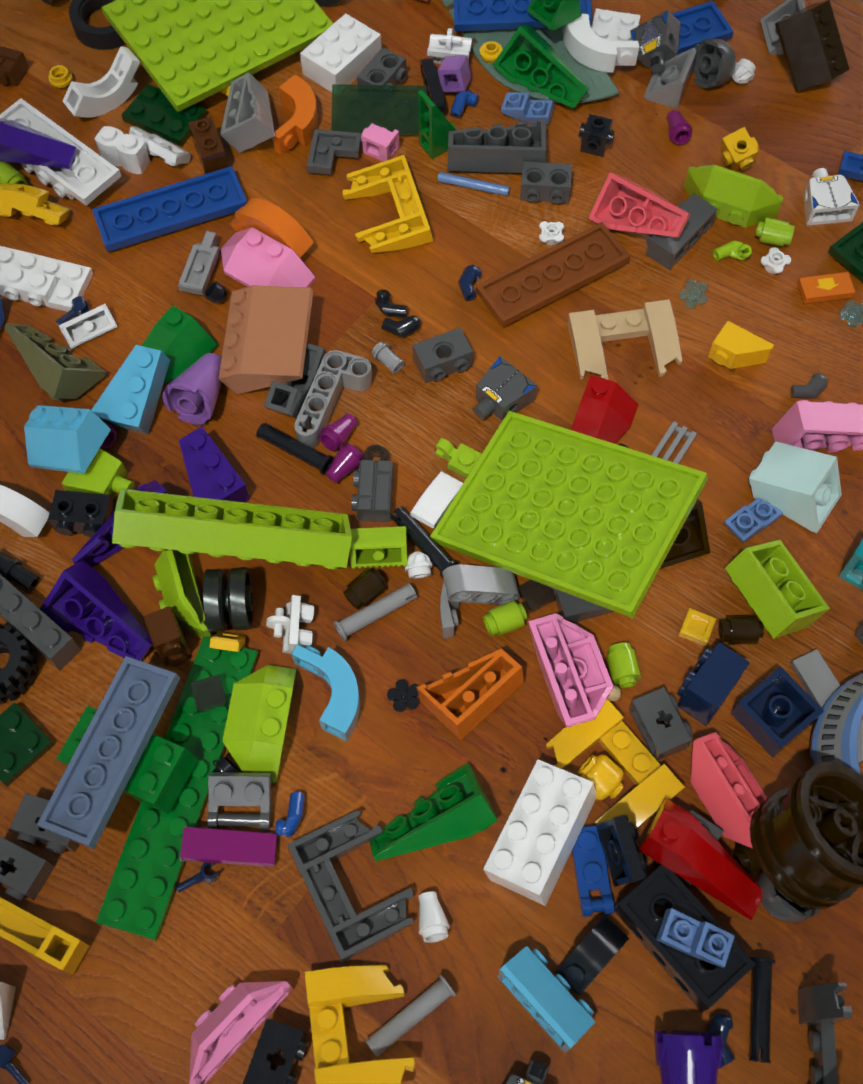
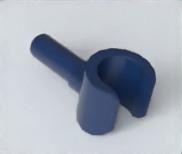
[56,296,89,325]
[176,862,219,893]
[0,1044,30,1084]

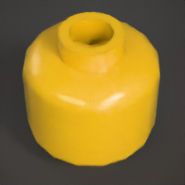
[578,755,624,800]

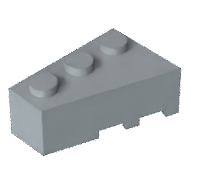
[220,72,275,153]

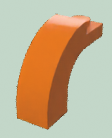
[273,74,318,155]
[230,198,314,258]

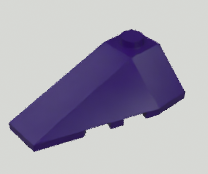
[0,119,77,169]
[72,480,167,568]
[40,560,153,661]

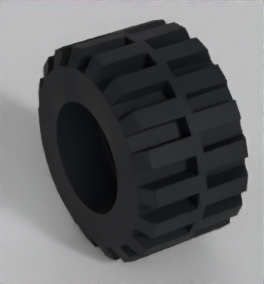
[0,624,38,704]

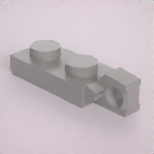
[178,231,220,296]

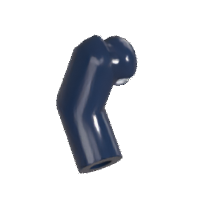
[458,265,482,301]
[707,1013,735,1067]

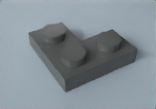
[307,129,362,175]

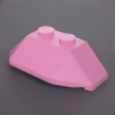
[221,227,316,288]
[528,613,614,728]
[189,981,294,1084]

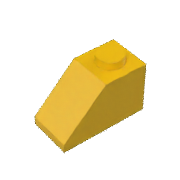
[708,321,774,369]

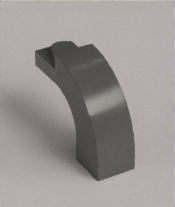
[264,343,326,417]

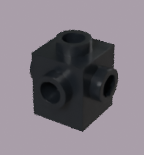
[579,114,615,157]

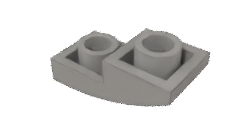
[440,582,459,639]

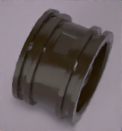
[750,762,863,909]

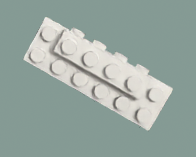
[0,98,121,206]
[0,246,93,312]

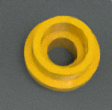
[480,41,503,64]
[49,65,73,88]

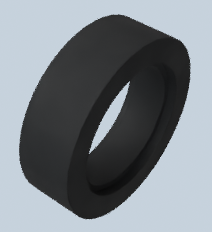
[69,0,126,50]

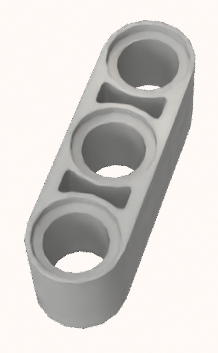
[443,564,520,605]

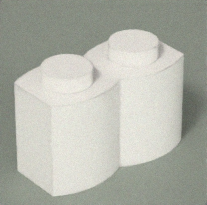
[95,126,151,174]

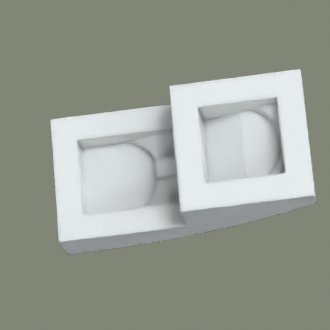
[410,471,463,529]

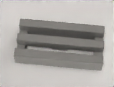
[652,421,697,464]

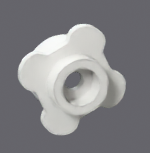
[539,221,564,246]
[761,247,791,274]

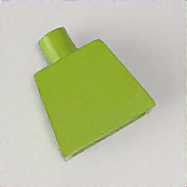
[61,448,135,500]

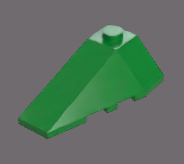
[492,26,589,108]
[142,305,218,385]
[369,763,498,861]

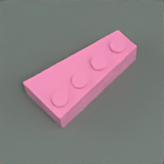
[772,400,863,453]

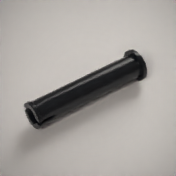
[256,423,334,475]
[390,506,458,578]
[749,957,776,1063]

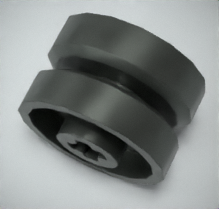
[203,567,253,632]

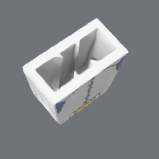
[804,168,859,226]

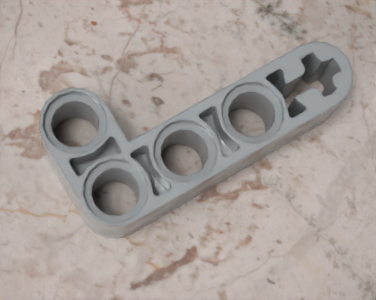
[294,350,373,448]

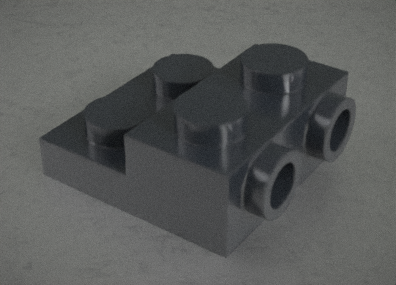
[595,814,647,887]

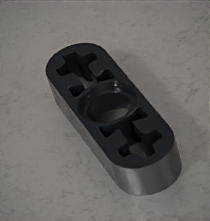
[420,57,446,114]

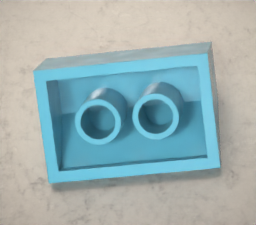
[24,405,111,474]
[497,946,596,1053]

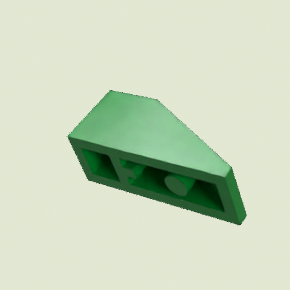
[418,90,456,159]

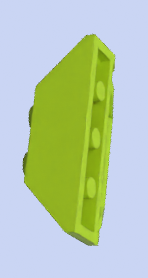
[684,165,784,228]
[152,549,212,639]
[222,665,297,784]

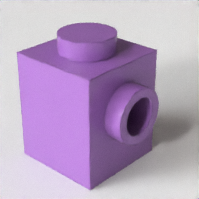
[438,55,471,92]

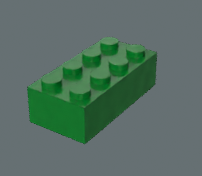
[56,705,198,815]

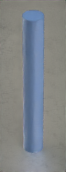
[437,172,510,196]

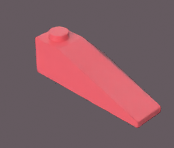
[588,172,690,238]

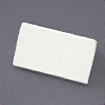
[59,304,118,349]

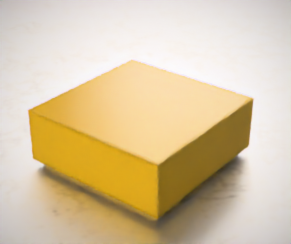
[678,608,716,647]
[209,632,246,652]

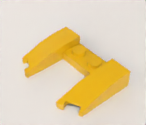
[342,155,433,253]
[546,699,685,830]
[305,965,415,1084]

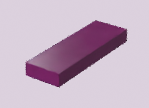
[180,827,277,867]

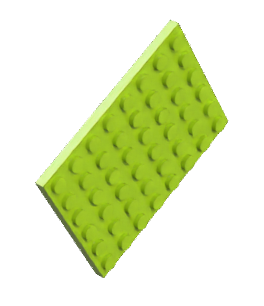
[102,0,333,112]
[430,411,708,618]

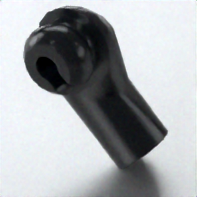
[375,289,408,318]
[381,315,421,337]

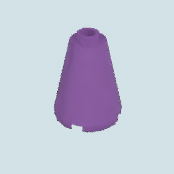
[162,353,222,425]

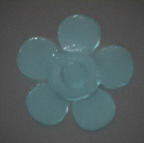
[680,279,708,309]
[839,301,863,327]

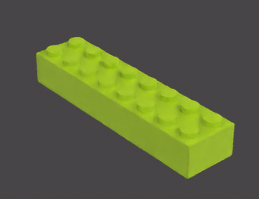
[112,489,352,569]

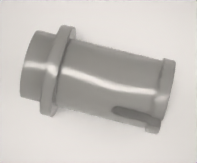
[371,342,405,374]

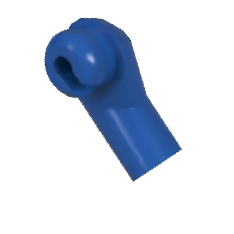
[450,90,479,118]
[276,792,305,838]

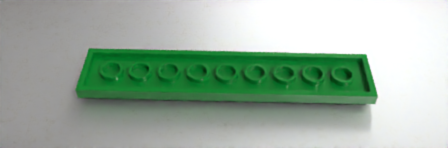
[96,637,259,941]

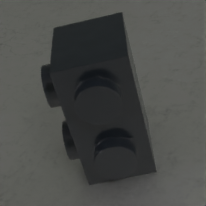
[48,490,116,537]

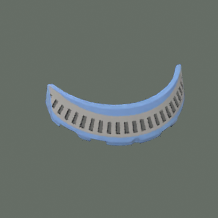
[810,673,863,775]

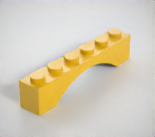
[0,897,90,975]

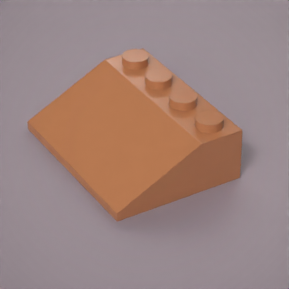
[218,285,313,394]

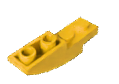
[0,183,70,225]

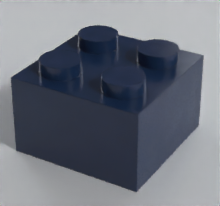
[677,642,750,727]
[731,667,824,758]

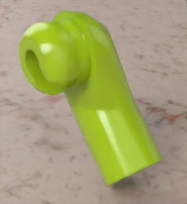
[712,241,752,261]

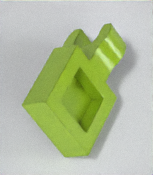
[435,438,481,478]

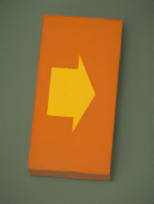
[797,272,856,304]

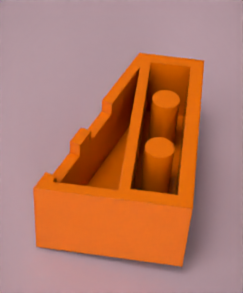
[416,648,524,740]

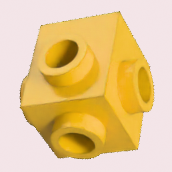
[721,127,759,171]

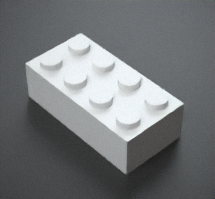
[483,760,596,906]

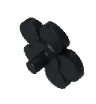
[387,679,419,713]

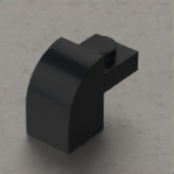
[555,916,629,996]

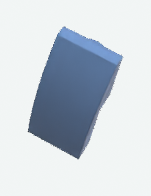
[501,92,555,125]
[724,498,783,543]
[656,908,735,967]

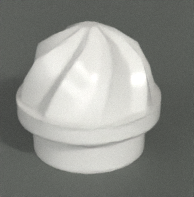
[732,59,756,84]
[404,551,433,579]

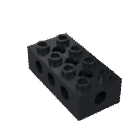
[614,865,756,1013]

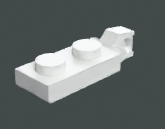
[129,126,191,166]

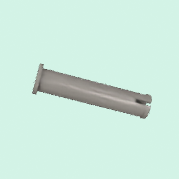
[333,583,417,642]
[365,974,456,1058]

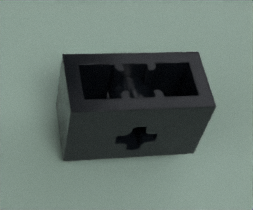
[243,1018,309,1084]

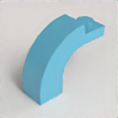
[291,644,360,742]

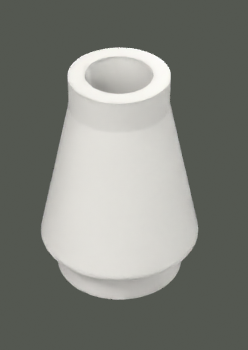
[418,891,450,943]

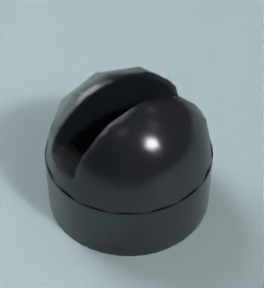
[205,281,227,304]

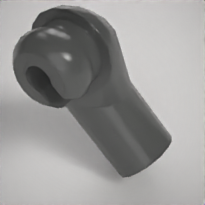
[791,373,828,399]

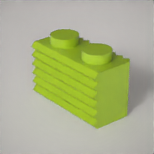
[350,526,407,569]

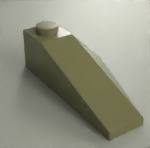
[5,323,106,401]

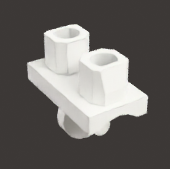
[427,28,472,64]
[266,595,314,654]

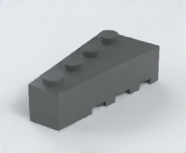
[448,118,546,173]

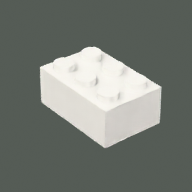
[300,14,382,96]

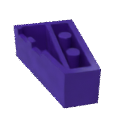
[179,426,250,503]

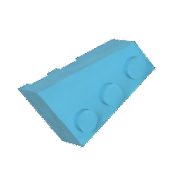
[92,345,170,435]

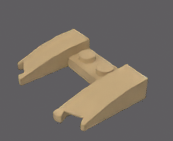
[567,299,682,380]

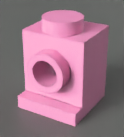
[361,123,400,162]

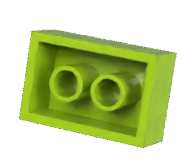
[725,540,830,639]

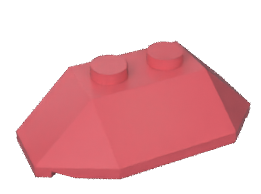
[691,732,767,848]

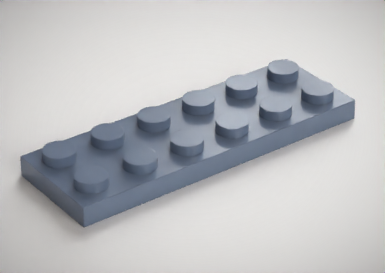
[37,656,180,849]

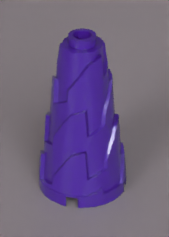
[654,1030,723,1084]

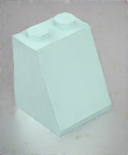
[749,441,842,533]

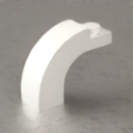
[563,14,639,72]
[62,46,140,118]
[0,485,49,537]

